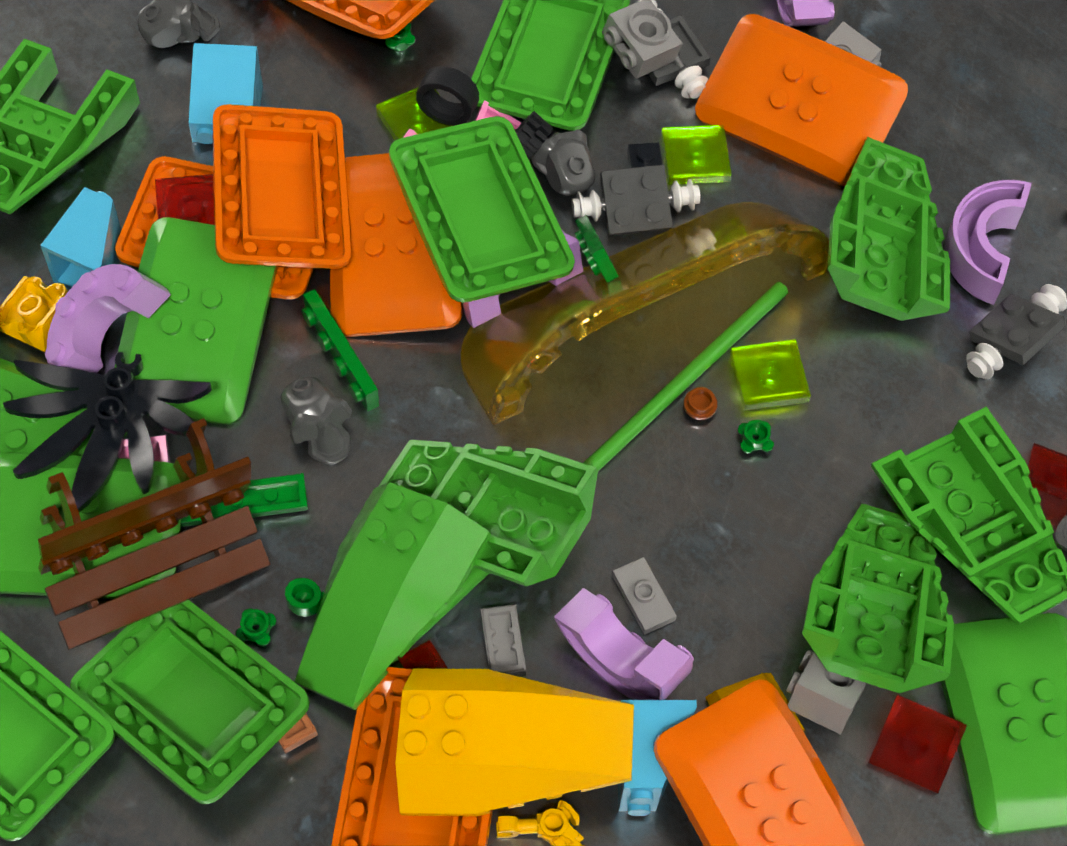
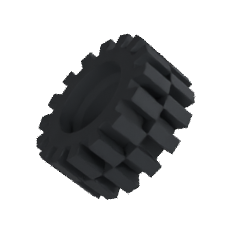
[515,111,553,159]

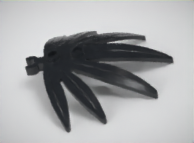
[3,352,212,512]

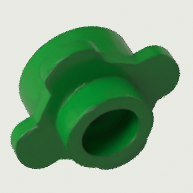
[386,23,415,51]
[738,420,774,454]
[235,608,277,647]

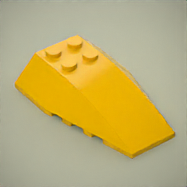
[395,668,634,816]

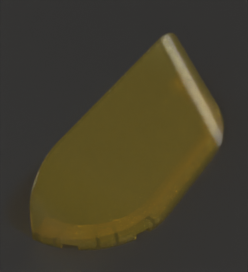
[461,202,829,425]

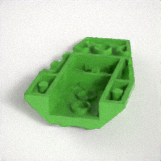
[827,137,950,321]
[871,406,1067,625]
[379,440,598,587]
[294,482,492,710]
[802,503,954,693]

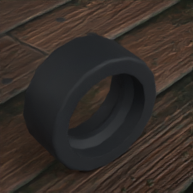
[416,66,479,126]

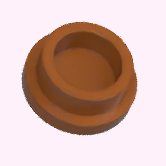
[683,387,717,420]

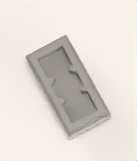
[612,557,677,635]
[480,604,526,677]

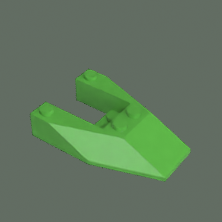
[0,38,140,214]

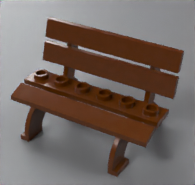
[38,418,270,650]

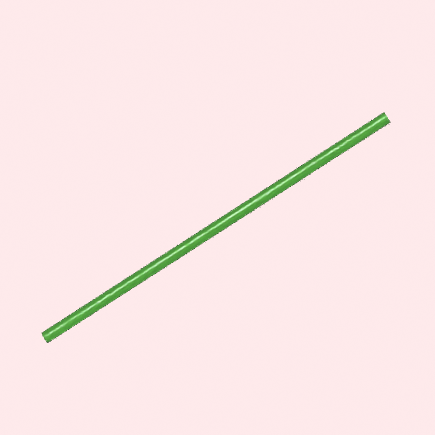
[390,282,788,665]

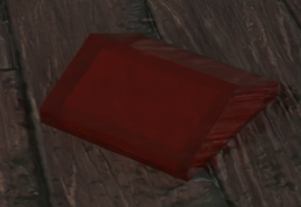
[155,174,214,225]
[1027,443,1067,500]
[868,694,967,793]

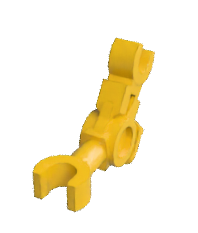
[496,800,584,846]

